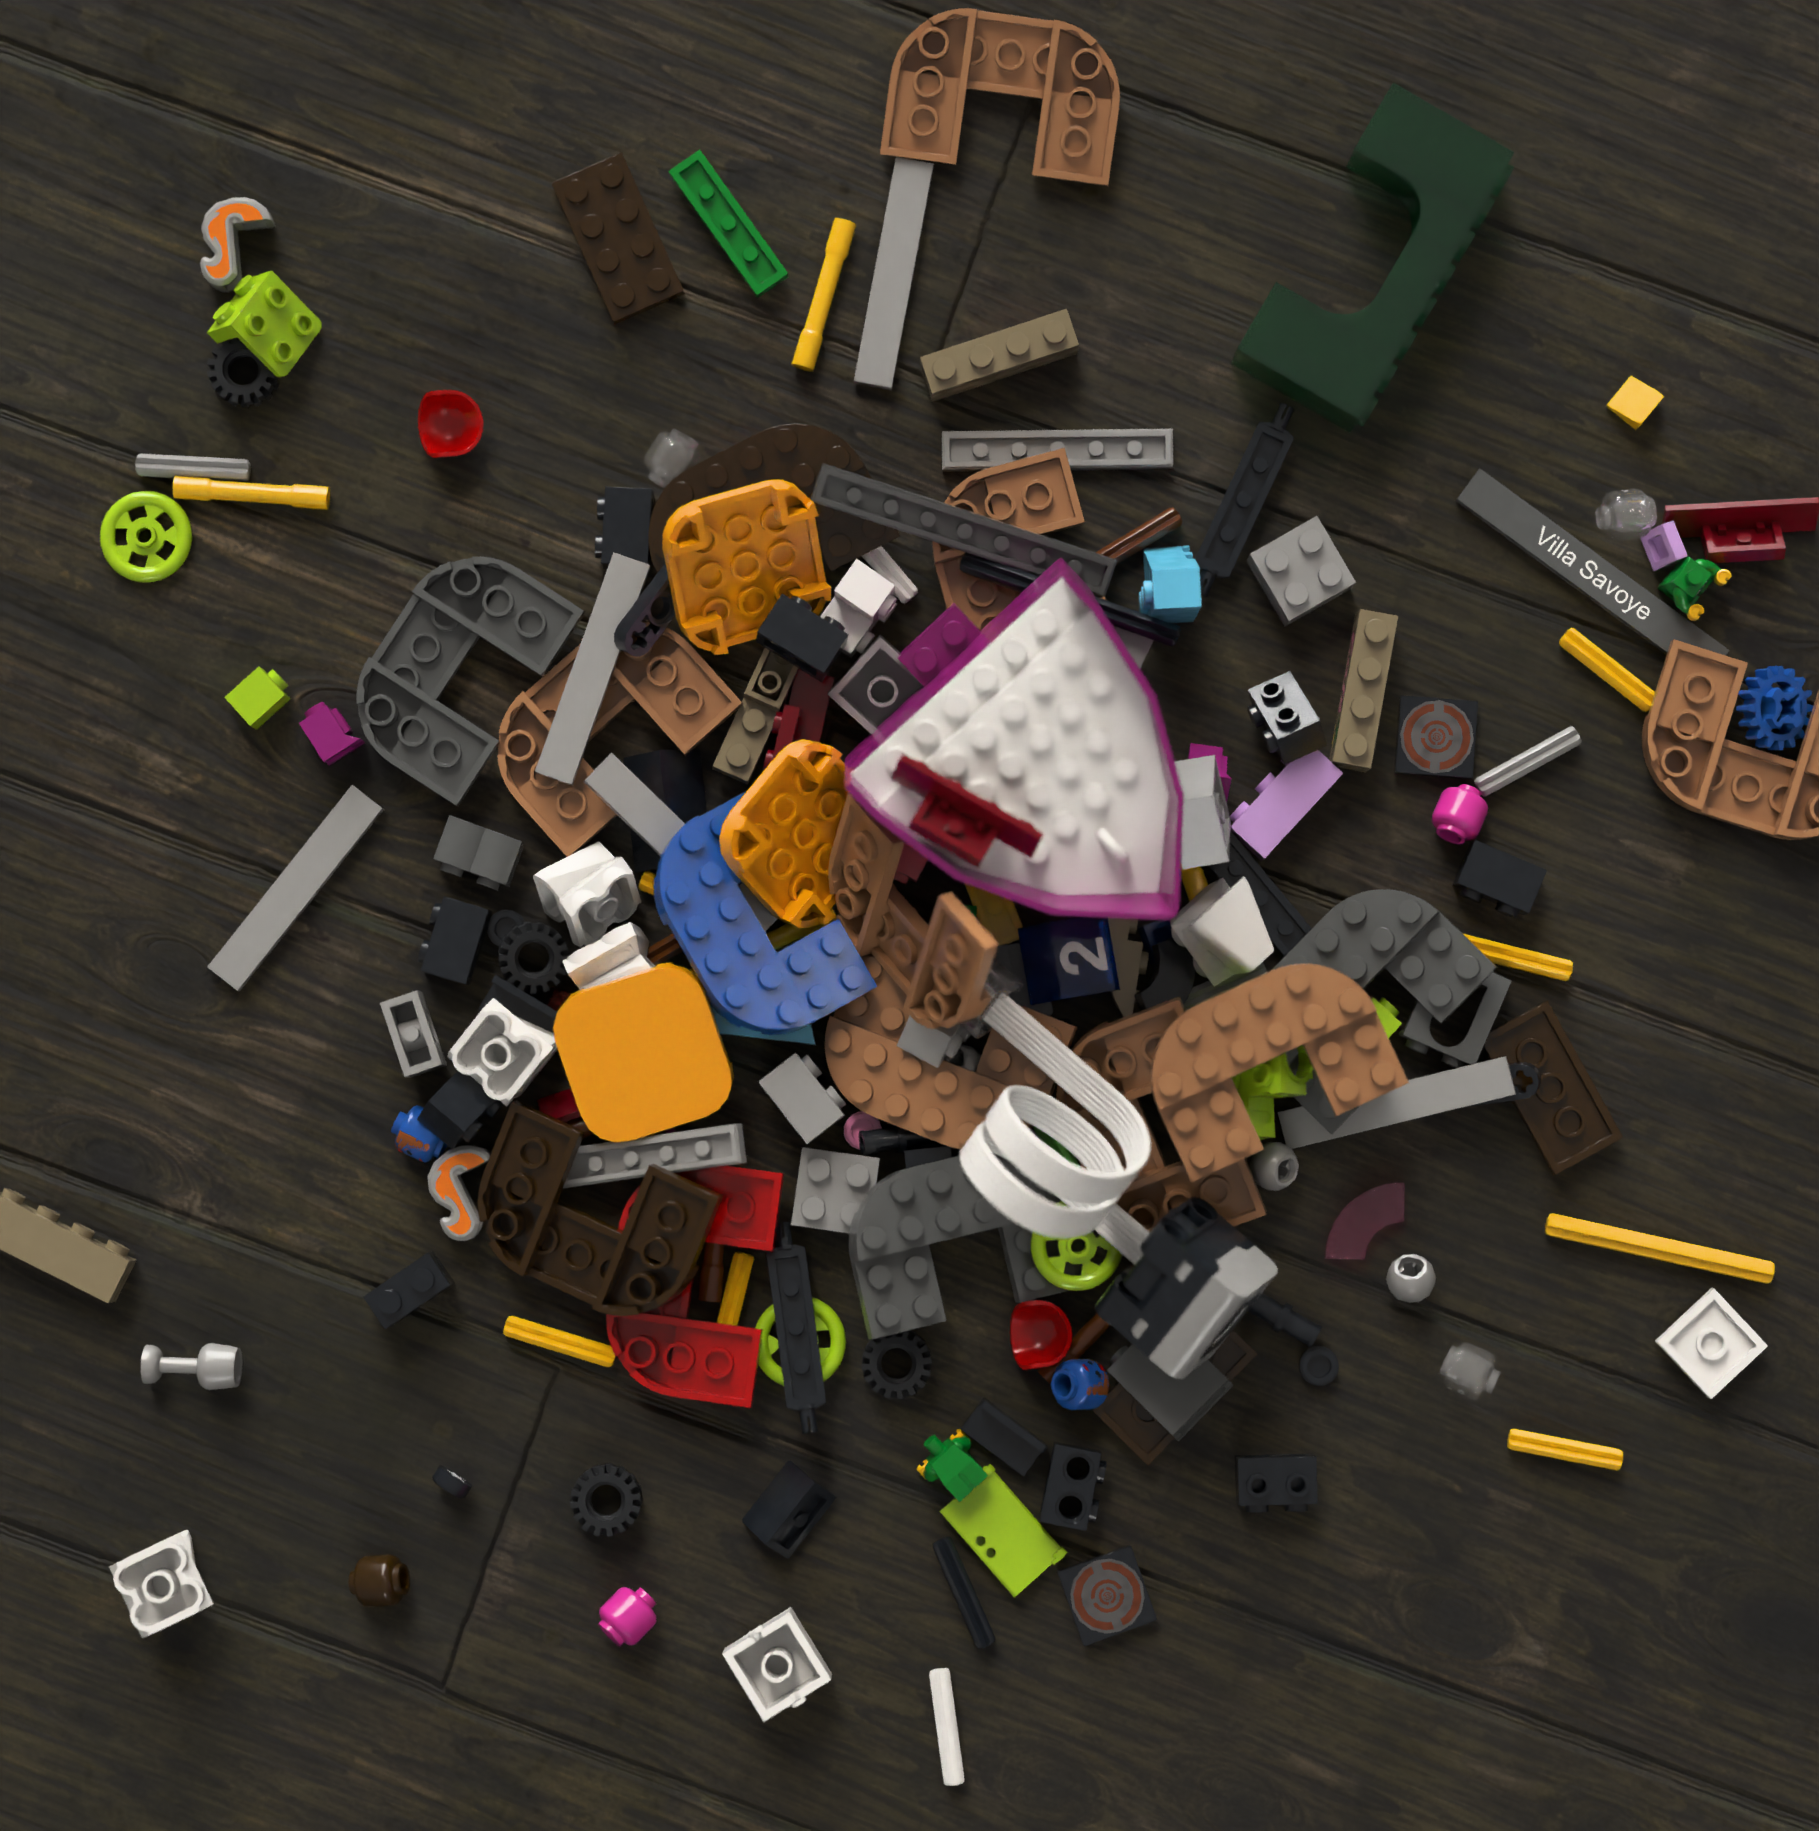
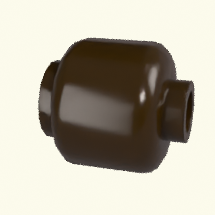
[349,1555,410,1607]

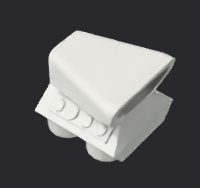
[533,841,641,947]
[1170,877,1274,987]
[563,922,656,990]
[447,998,558,1106]
[109,1530,213,1638]

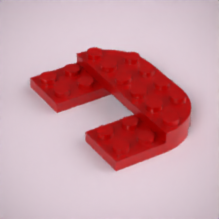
[606,1166,784,1408]

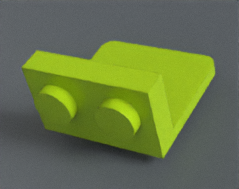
[207,270,322,377]

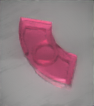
[1324,1182,1405,1260]

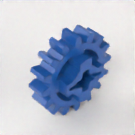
[1736,666,1813,750]

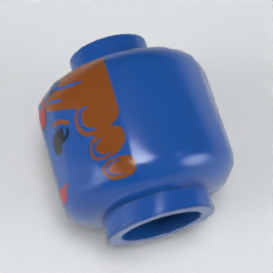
[391,1105,447,1162]
[1051,1359,1109,1410]

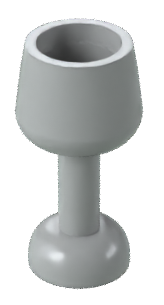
[141,1343,243,1390]

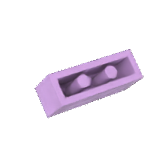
[1230,750,1343,861]

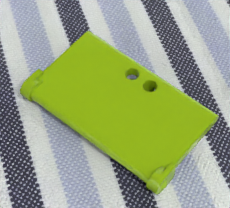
[939,1463,1068,1598]

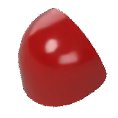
[418,390,484,458]
[1010,1300,1072,1370]

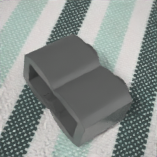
[433,815,525,891]

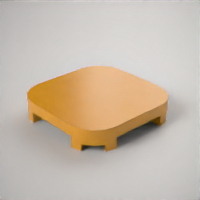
[662,479,831,655]
[719,739,849,929]
[553,962,734,1142]

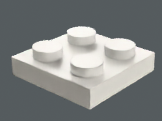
[1655,1288,1768,1399]

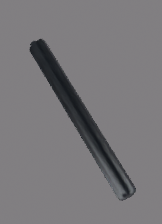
[959,552,1181,647]

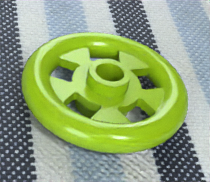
[100,491,192,583]
[1031,1201,1123,1291]
[755,1297,846,1386]

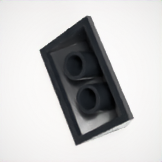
[623,750,707,873]

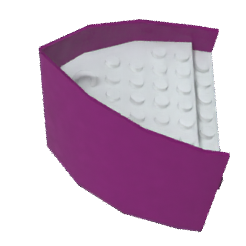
[845,558,1184,920]

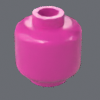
[1432,784,1488,844]
[598,1587,656,1646]

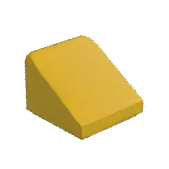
[1606,376,1664,430]

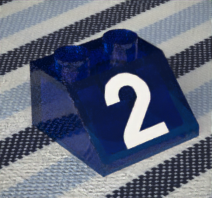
[1017,916,1120,1005]

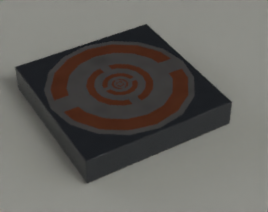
[1394,695,1478,779]
[1057,1545,1157,1646]

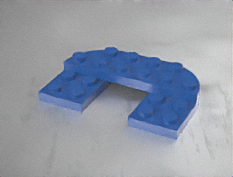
[654,791,877,1035]

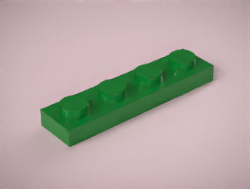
[668,149,789,299]

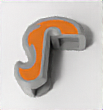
[200,197,276,292]
[428,1145,491,1241]

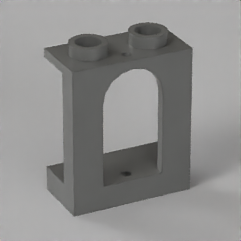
[1398,973,1512,1069]

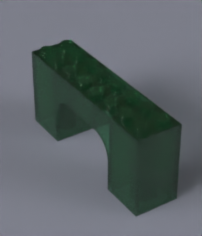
[1231,83,1515,432]

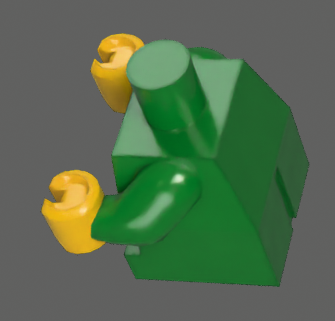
[1657,556,1732,621]
[917,1429,988,1502]

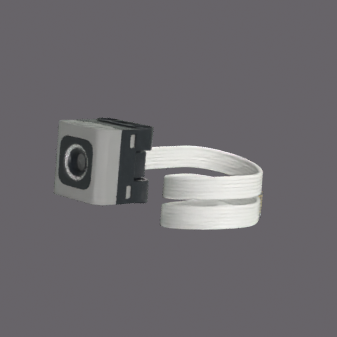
[959,959,1278,1379]

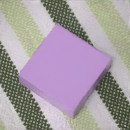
[1640,520,1688,571]

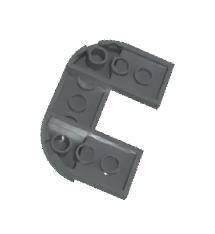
[356,557,585,807]
[1271,889,1498,1134]
[849,1153,1084,1340]

